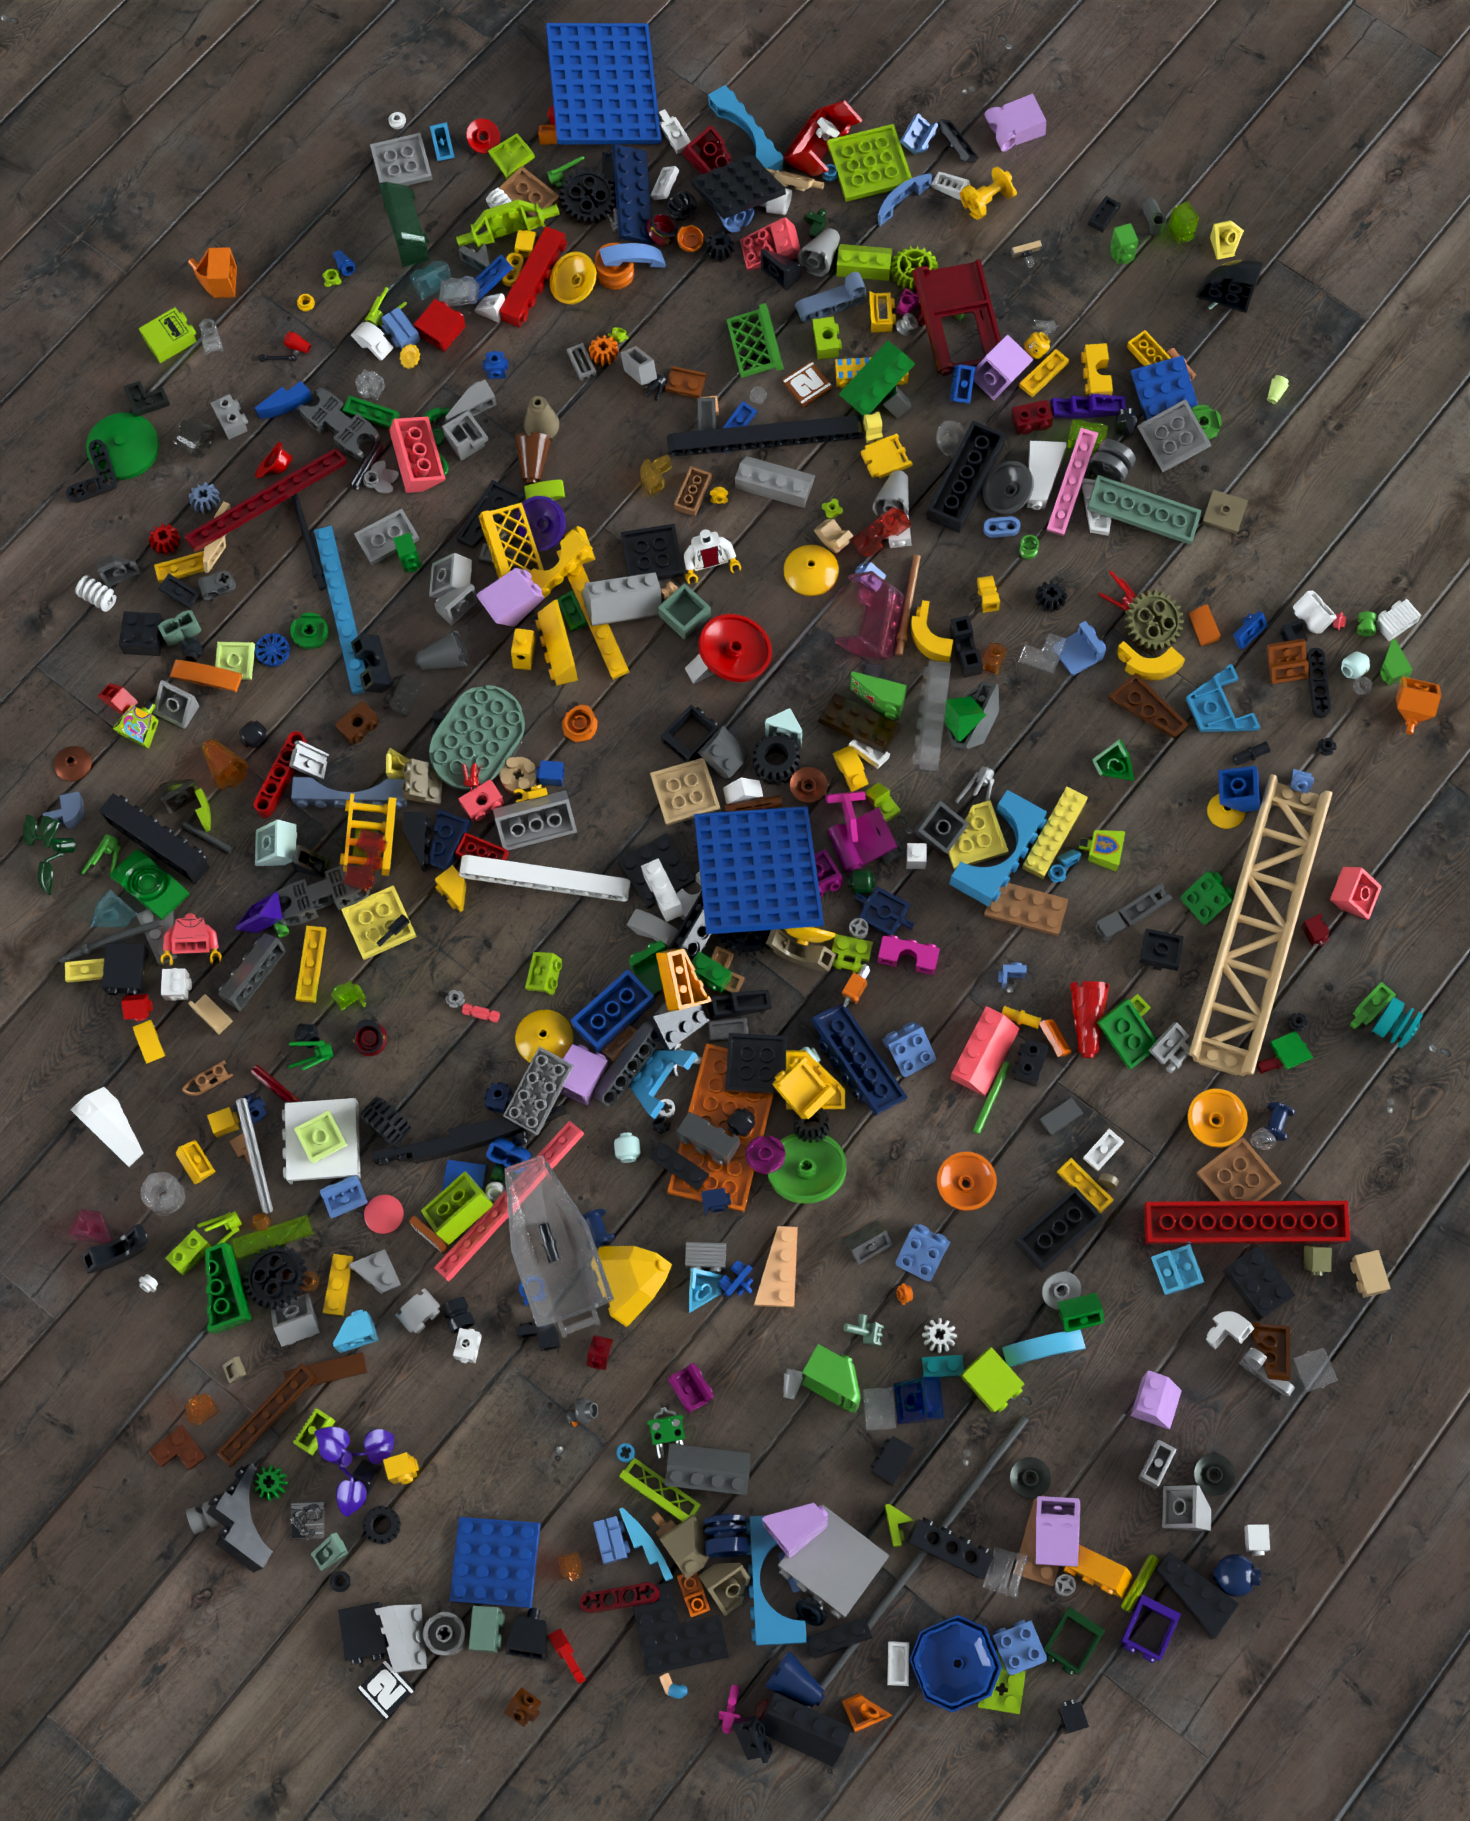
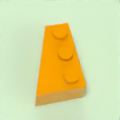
[656,949,712,1010]
[1063,1545,1133,1599]

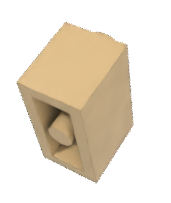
[1350,1250,1391,1298]

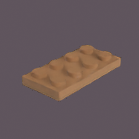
[984,883,1068,936]
[1013,1495,1059,1587]

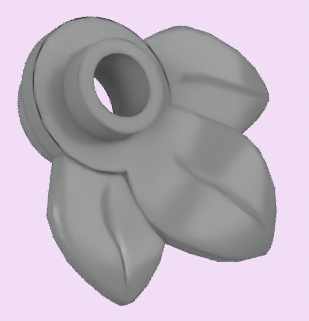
[363,461,399,494]

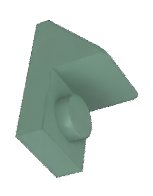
[311,1532,348,1571]

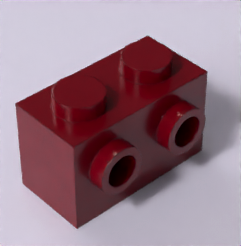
[1011,400,1053,435]

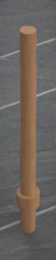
[895,555,921,657]

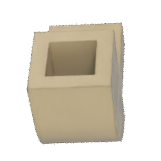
[814,519,853,553]

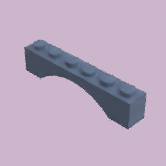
[291,777,407,809]

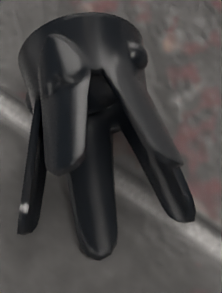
[643,374,667,401]

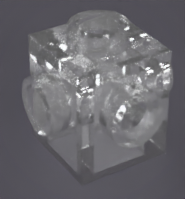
[355,369,385,400]

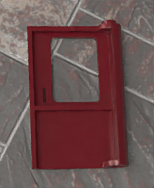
[912,259,1001,376]

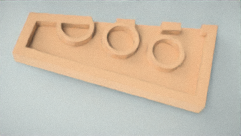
[754,1226,798,1308]

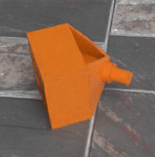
[188,248,237,298]
[1396,676,1441,735]

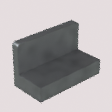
[843,1220,893,1265]

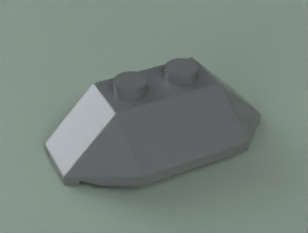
[947,682,999,749]

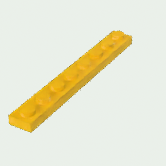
[557,550,630,680]

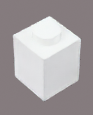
[906,843,927,869]
[1244,1525,1270,1556]

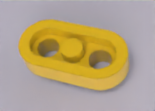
[502,252,524,287]

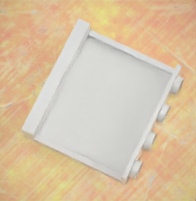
[282,1098,361,1184]

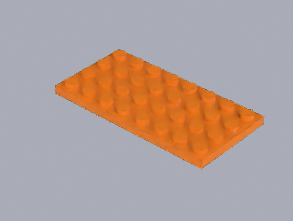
[667,1043,774,1212]

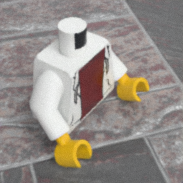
[684,530,741,584]

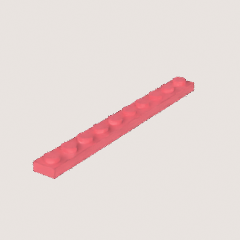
[434,1121,584,1281]

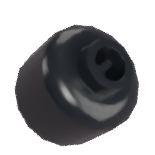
[239,720,267,748]
[726,1107,756,1137]

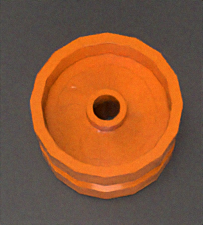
[595,243,634,290]

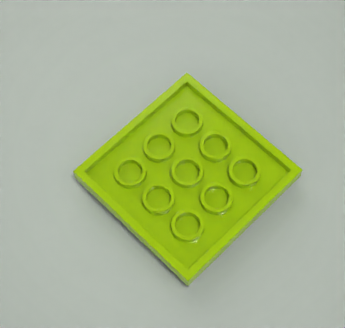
[827,124,912,202]

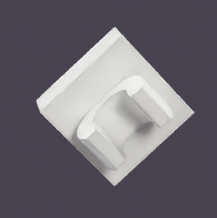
[816,117,840,141]

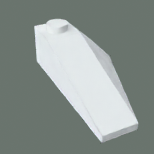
[71,1087,143,1167]

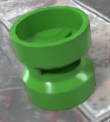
[1019,535,1039,559]
[1357,612,1377,636]

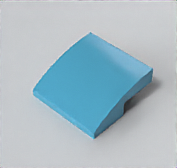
[1151,1244,1205,1295]

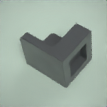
[883,386,911,418]
[1095,911,1126,943]

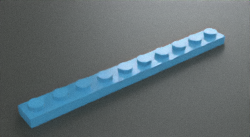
[314,526,366,695]

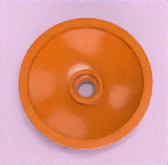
[937,1152,997,1211]

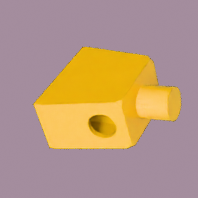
[511,629,537,670]

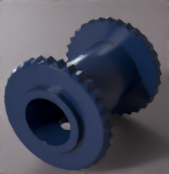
[1260,1102,1295,1141]
[579,1209,615,1248]

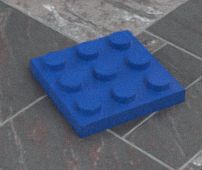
[1131,355,1198,421]

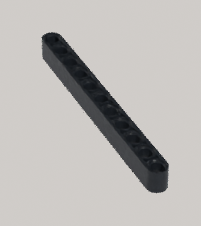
[667,416,864,456]

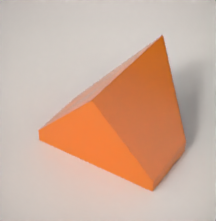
[842,1693,893,1733]

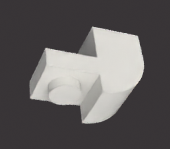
[351,322,394,360]
[1206,1311,1254,1350]

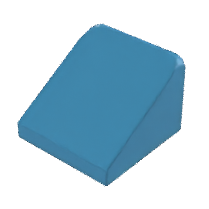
[1057,849,1081,869]

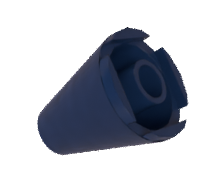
[765,1651,825,1708]

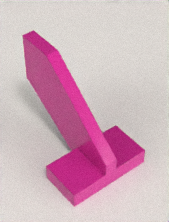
[825,791,866,842]

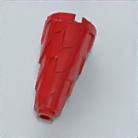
[1070,981,1109,1058]

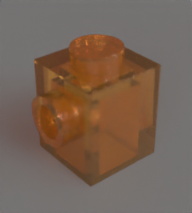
[982,642,1007,675]
[185,1392,220,1426]
[558,1552,584,1582]

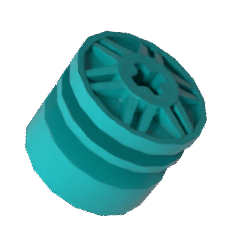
[1372,997,1423,1049]

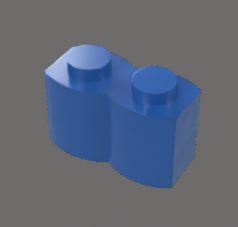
[486,1138,533,1172]

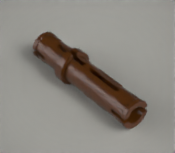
[724,795,782,812]

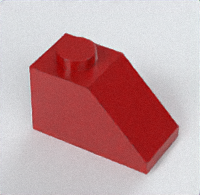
[98,683,138,715]

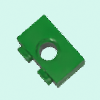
[393,532,422,573]

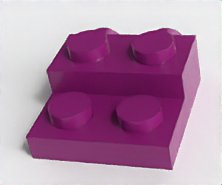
[814,849,843,898]

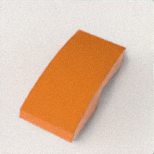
[676,1572,710,1617]

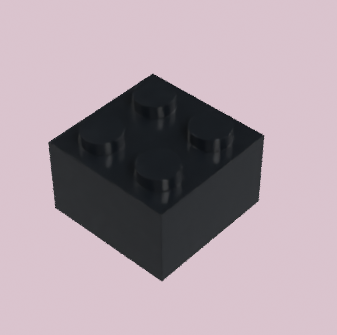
[119,611,164,656]

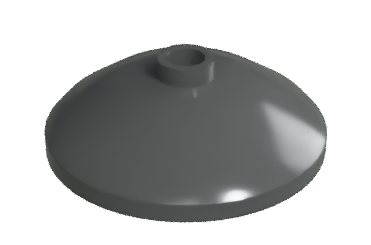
[983,461,1034,514]

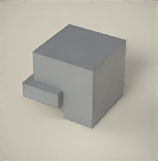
[442,410,488,461]

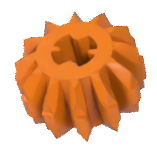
[589,334,619,366]

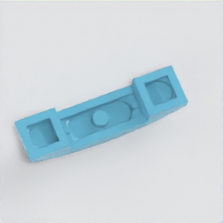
[1002,1329,1086,1367]

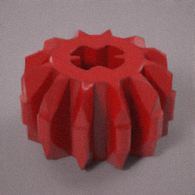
[148,523,181,555]

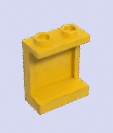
[772,1057,836,1119]

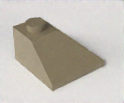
[659,1515,710,1579]

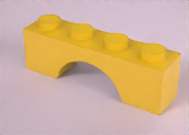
[529,530,593,598]

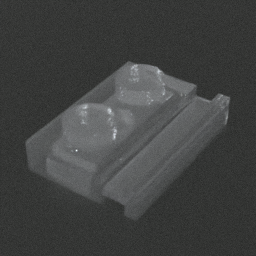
[863,1387,896,1431]

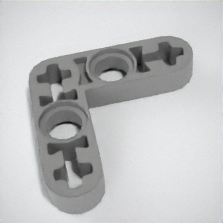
[1239,1348,1295,1397]

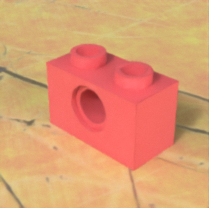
[458,779,504,823]

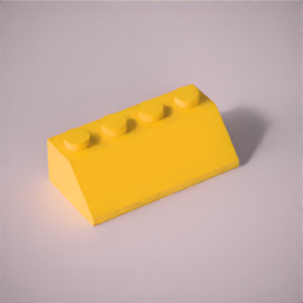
[535,600,578,686]

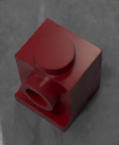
[1301,913,1330,947]

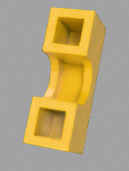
[1081,343,1113,396]

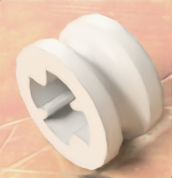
[659,1099,675,1118]

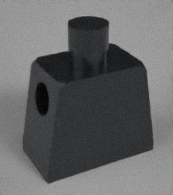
[505,1608,547,1661]

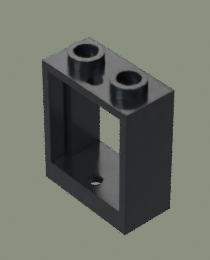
[661,705,719,763]

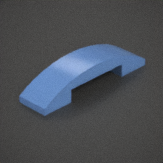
[878,174,932,226]
[599,243,666,268]

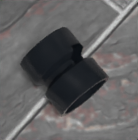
[441,1297,475,1334]

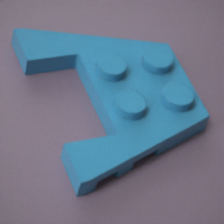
[1186,664,1260,732]
[629,1050,698,1119]

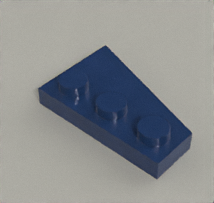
[429,809,472,871]

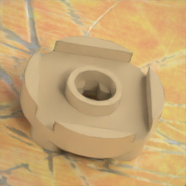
[499,757,538,795]

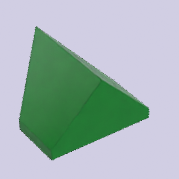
[1092,739,1134,781]

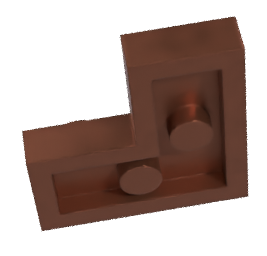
[149,1425,207,1470]

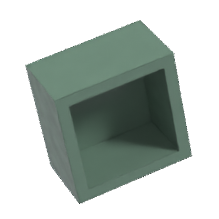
[658,583,711,640]
[469,1606,505,1653]

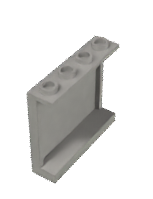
[778,1505,889,1619]

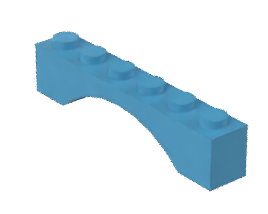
[708,85,784,171]

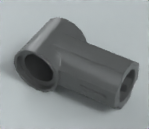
[1141,198,1167,236]

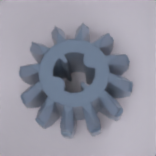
[189,482,220,514]

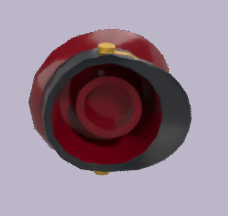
[647,213,679,246]
[353,1019,387,1056]

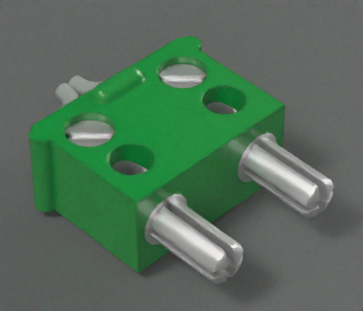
[647,1407,685,1459]

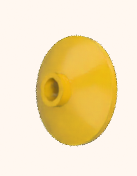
[1207,794,1245,829]

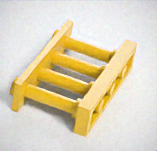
[340,793,396,876]

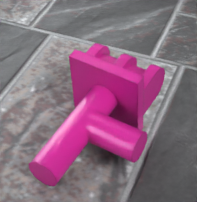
[719,1685,740,1734]

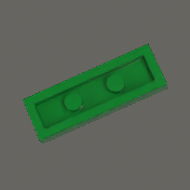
[342,395,400,429]

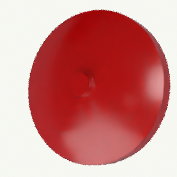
[698,614,772,682]

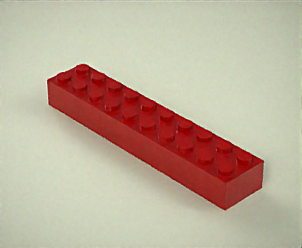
[1143,1201,1350,1245]

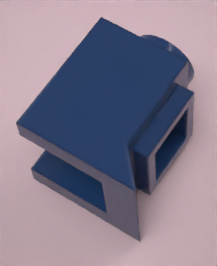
[701,1188,731,1217]

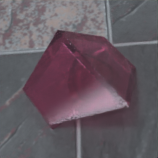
[68,1209,112,1244]

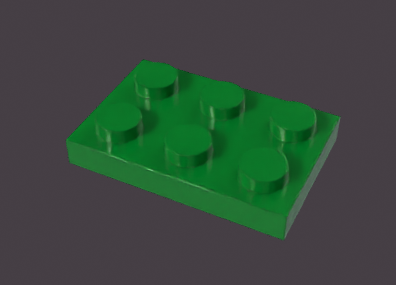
[1097,999,1157,1069]

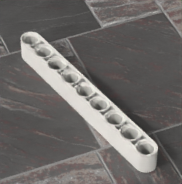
[459,855,631,901]

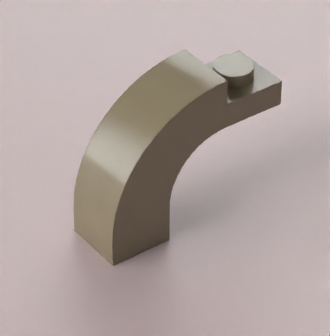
[766,929,836,972]

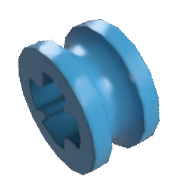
[616,1443,635,1463]

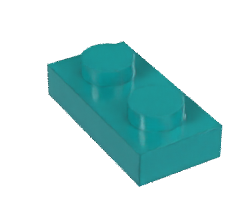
[922,1355,964,1379]

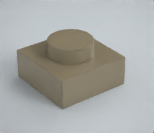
[222,1356,246,1384]

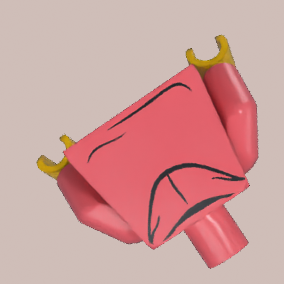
[161,913,222,966]

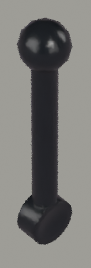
[258,354,295,362]

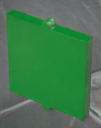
[1269,1031,1313,1070]

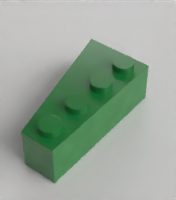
[205,1242,253,1334]

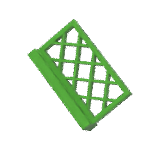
[726,303,784,378]

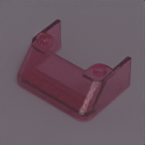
[835,571,904,660]

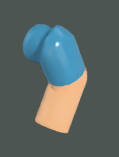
[659,1673,688,1699]

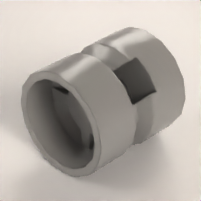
[186,1500,221,1535]

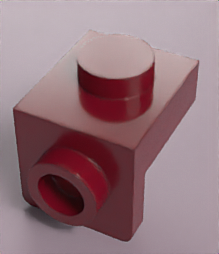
[587,1335,613,1370]

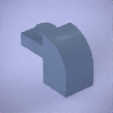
[43,792,85,829]

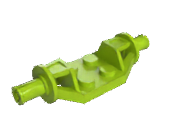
[456,199,560,249]

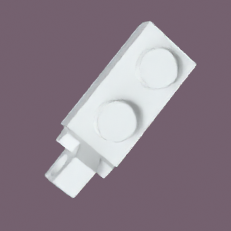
[659,109,691,154]

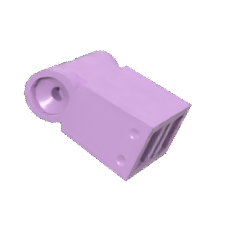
[984,93,1046,152]

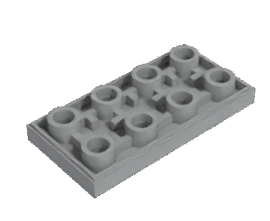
[503,1046,574,1135]

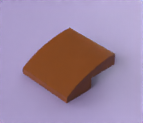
[1267,639,1309,684]

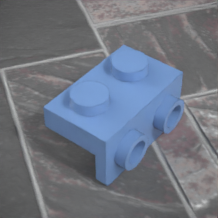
[899,114,938,155]
[320,1175,368,1219]

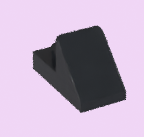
[352,1459,382,1505]

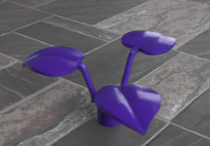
[315,1427,394,1517]

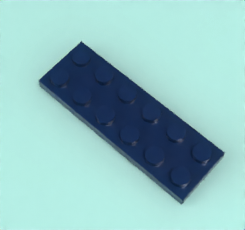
[612,144,654,245]

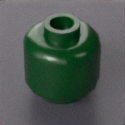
[847,868,875,894]

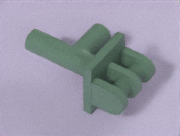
[843,1314,884,1346]

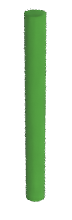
[973,1061,1010,1134]

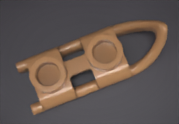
[182,1060,234,1096]

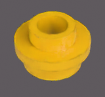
[297,294,315,311]

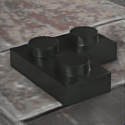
[123,381,170,417]

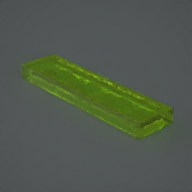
[231,1215,314,1260]

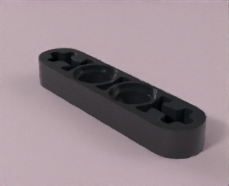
[1307,648,1331,718]

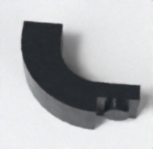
[81,1224,148,1274]

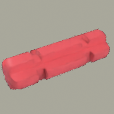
[462,1003,500,1023]

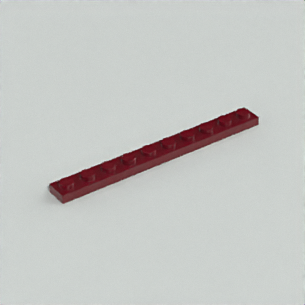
[185,448,347,552]

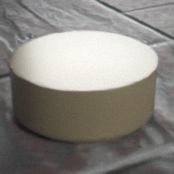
[1098,1173,1119,1189]

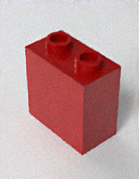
[414,299,466,352]

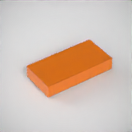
[1039,1019,1072,1057]

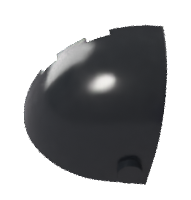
[1196,260,1263,313]

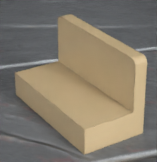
[188,994,233,1035]

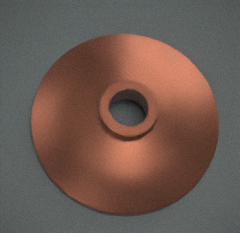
[54,746,92,782]
[790,767,828,803]

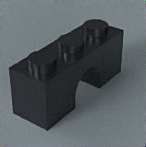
[950,615,983,678]
[351,633,392,693]

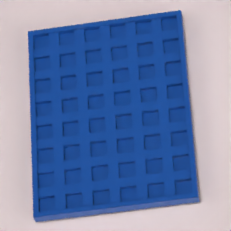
[546,23,661,144]
[694,806,824,934]

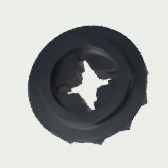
[796,1597,827,1626]

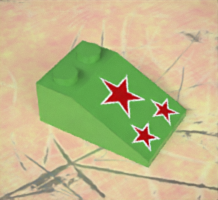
[850,671,907,720]

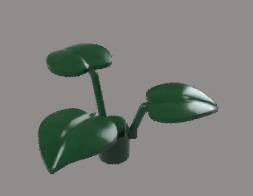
[23,815,75,895]

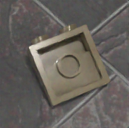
[402,759,442,806]

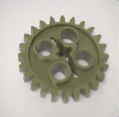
[1124,590,1184,651]

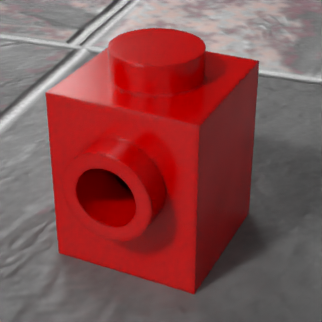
[121,994,153,1021]

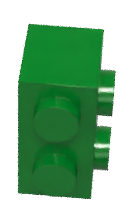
[691,951,732,993]
[1057,1293,1105,1333]

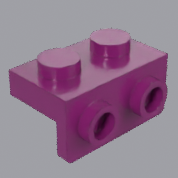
[667,1362,714,1414]

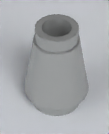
[783,1368,804,1400]

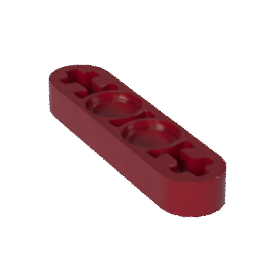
[579,1582,660,1614]

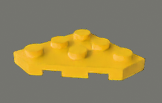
[786,1050,845,1109]

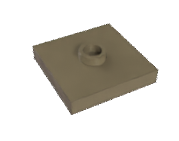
[1202,490,1248,534]

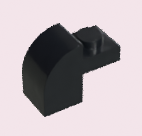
[516,1316,561,1351]

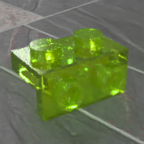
[331,981,367,1011]

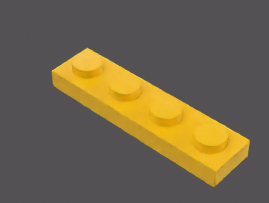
[295,926,327,1003]

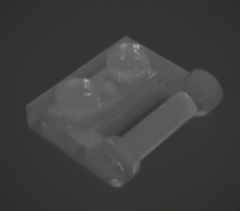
[983,1547,1029,1598]

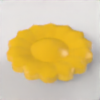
[399,344,420,369]

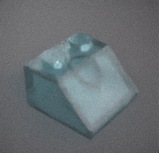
[410,259,453,300]

